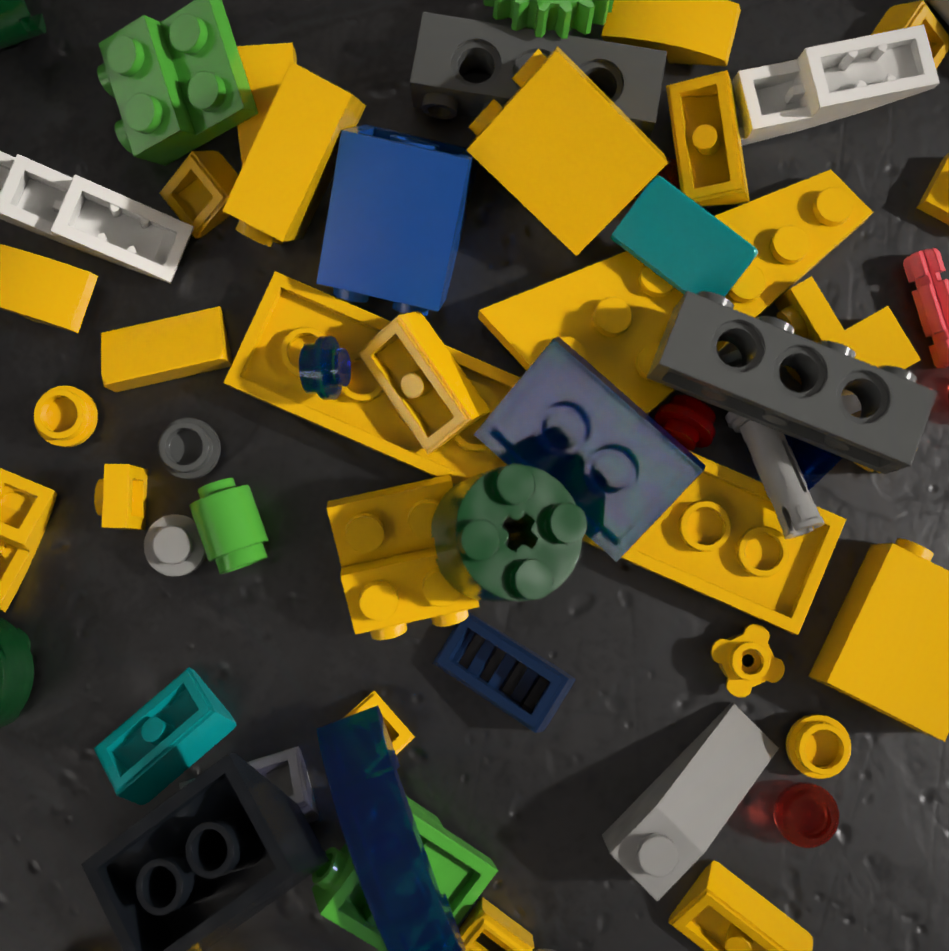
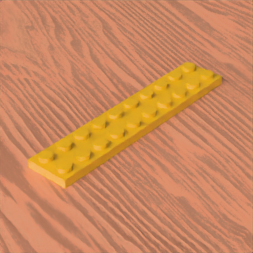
[223,271,846,635]

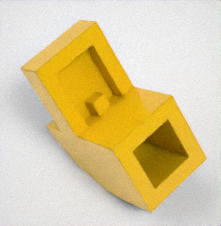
[774,276,921,396]

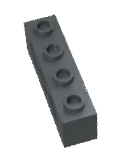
[410,11,667,139]
[646,291,938,474]

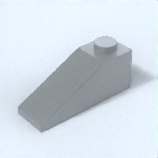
[602,702,779,902]

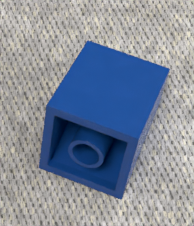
[316,124,479,316]

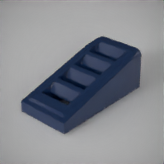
[432,612,576,733]

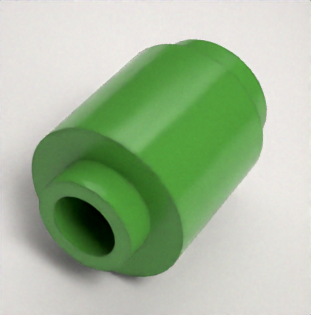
[189,477,269,575]

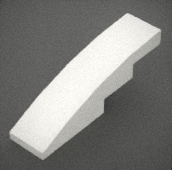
[732,24,940,146]
[0,151,194,284]

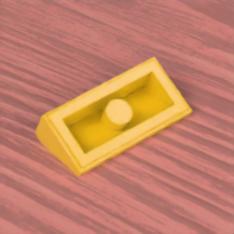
[666,70,750,206]
[101,306,233,393]
[357,311,489,454]
[668,860,813,951]

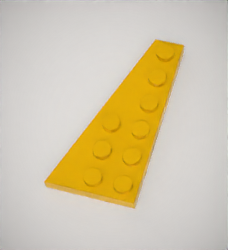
[478,169,873,454]

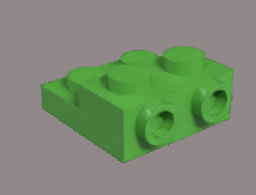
[97,0,258,166]
[311,785,498,951]

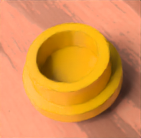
[34,386,98,447]
[786,714,851,779]

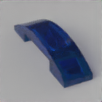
[316,705,466,951]

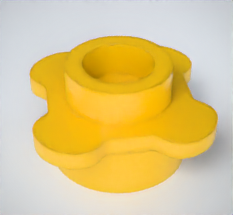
[711,624,785,697]

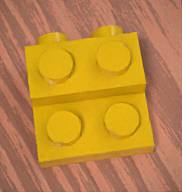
[326,474,480,640]

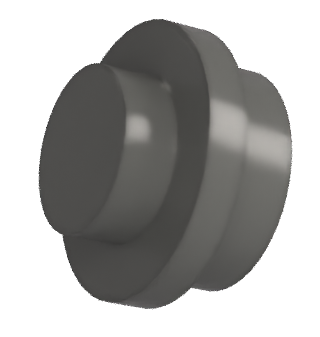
[157,418,221,480]

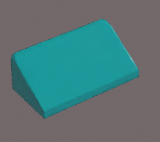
[610,175,758,297]
[93,667,237,805]

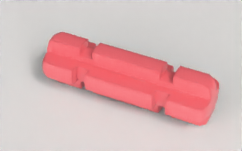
[903,248,949,368]

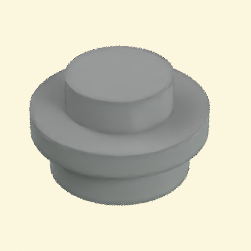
[144,514,206,576]

